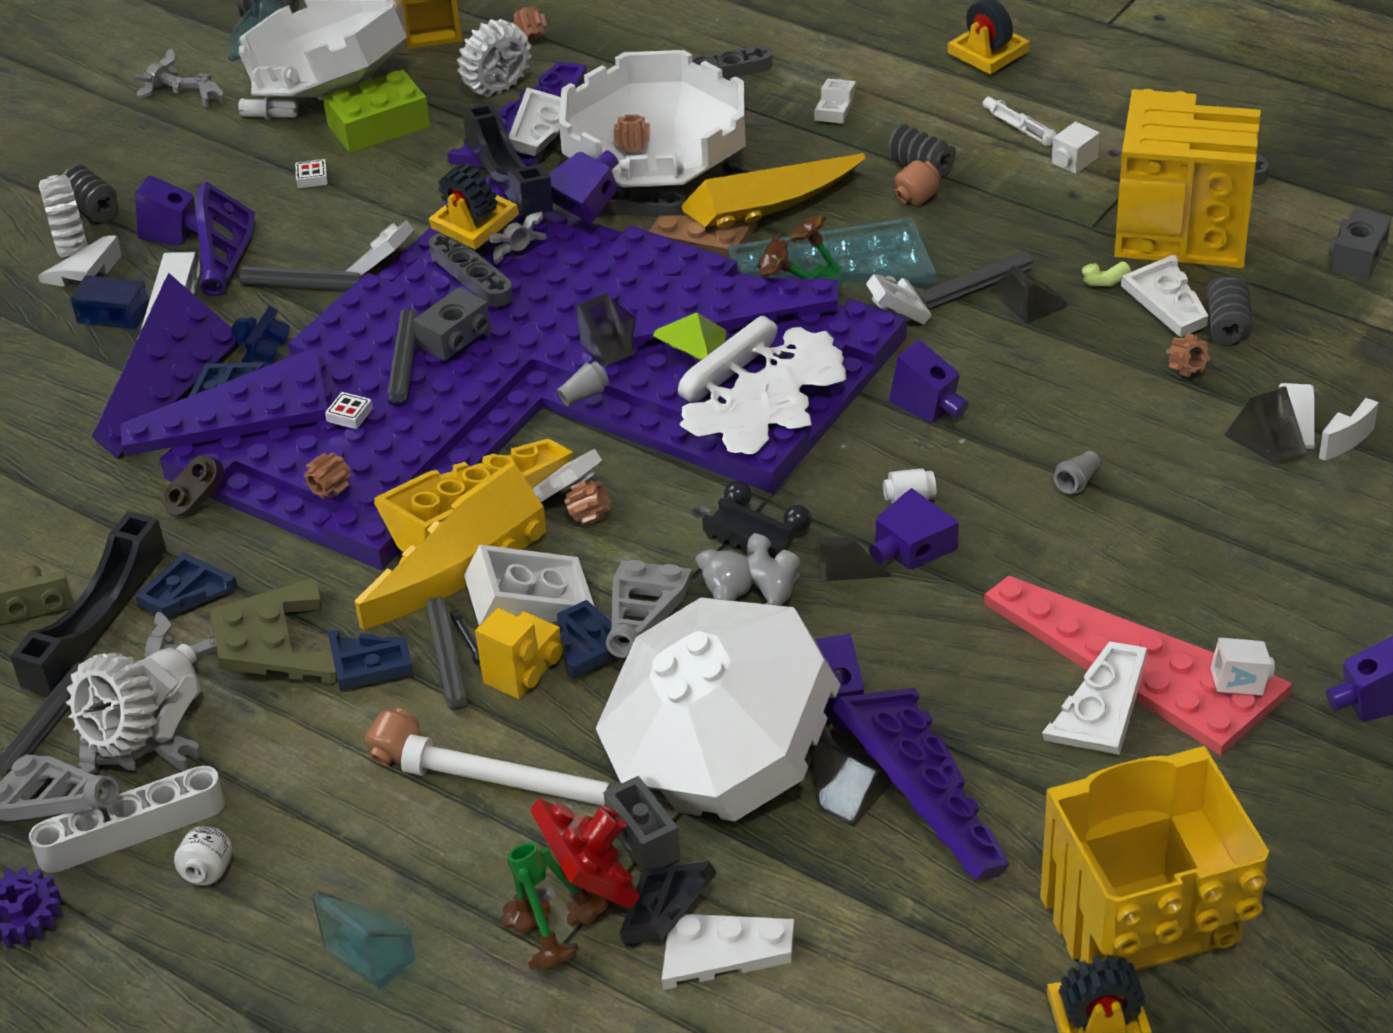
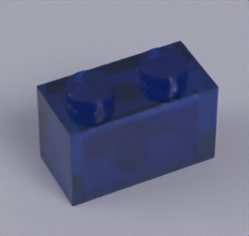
[70,275,149,330]

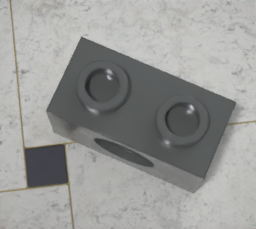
[1329,208,1392,279]
[412,287,491,361]
[603,775,681,871]

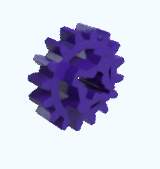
[0,867,62,948]

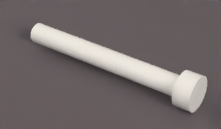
[401,734,611,805]

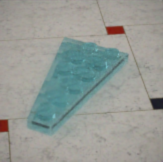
[727,217,936,283]

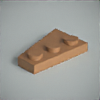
[649,215,757,260]

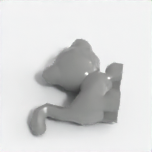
[695,533,800,606]

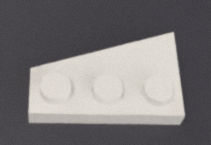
[509,88,561,156]
[1121,254,1208,338]
[1042,641,1148,755]
[661,914,794,990]

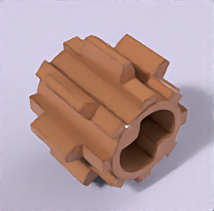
[512,6,548,42]
[613,114,650,152]
[1166,333,1211,377]
[304,453,352,499]
[565,479,611,524]

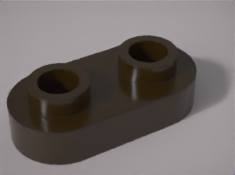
[164,455,224,516]

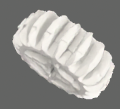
[457,19,532,97]
[39,175,88,258]
[66,653,159,757]

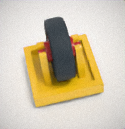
[948,0,1030,75]

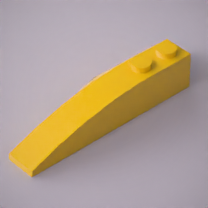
[681,153,866,228]
[374,438,573,552]
[354,462,547,630]

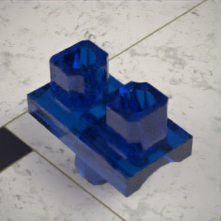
[232,306,291,365]

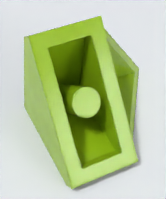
[653,312,727,361]

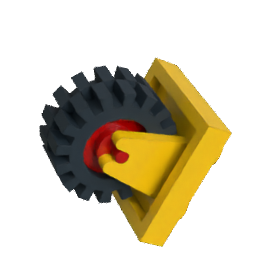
[429,163,519,250]
[1047,955,1152,1033]

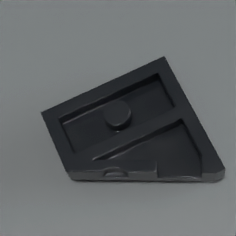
[620,861,717,944]

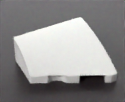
[38,236,122,287]

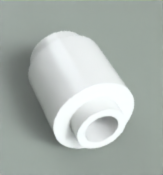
[883,468,937,504]

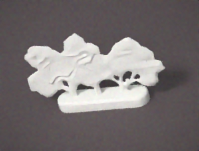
[678,316,846,454]

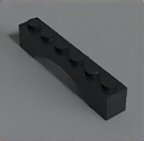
[463,103,553,217]
[10,511,166,695]

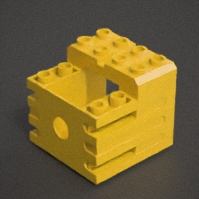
[1114,89,1261,268]
[1040,746,1269,971]

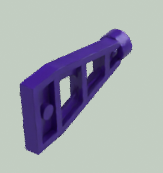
[195,181,255,296]

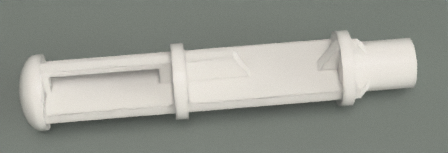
[983,96,1057,147]

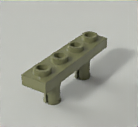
[0,565,74,625]

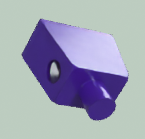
[549,150,619,224]
[135,175,198,245]
[889,340,969,422]
[869,488,959,569]
[815,633,864,733]
[1326,636,1393,722]

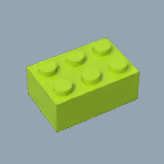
[322,69,431,153]

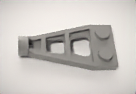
[606,560,692,658]
[0,755,119,821]

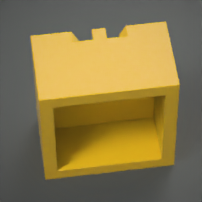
[400,0,462,49]

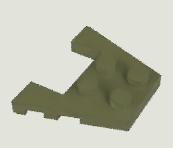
[211,578,336,684]

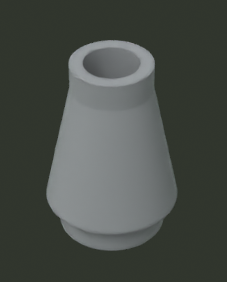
[557,361,609,406]
[1054,451,1101,494]

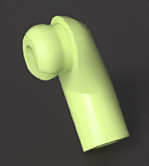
[1082,261,1131,287]

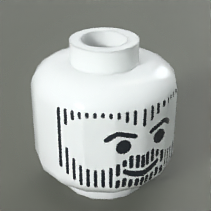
[174,826,233,886]

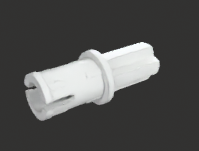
[239,97,298,120]

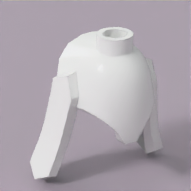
[145,644,202,743]

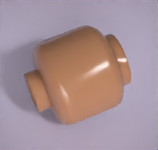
[894,160,941,206]
[364,707,422,767]

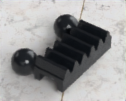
[702,481,812,559]

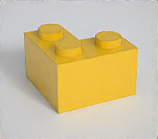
[475,607,563,699]

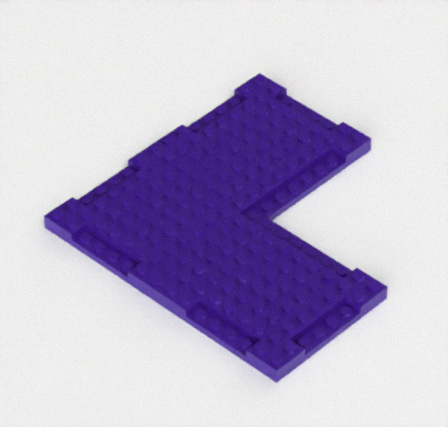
[160,175,907,570]

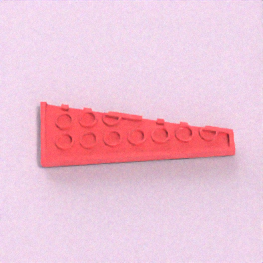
[984,576,1293,756]

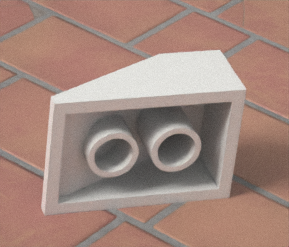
[464,544,595,626]

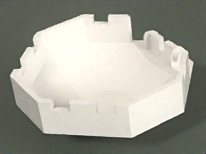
[239,0,407,100]
[559,50,746,187]
[595,598,841,821]

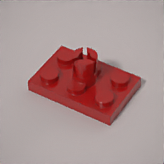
[530,798,640,909]

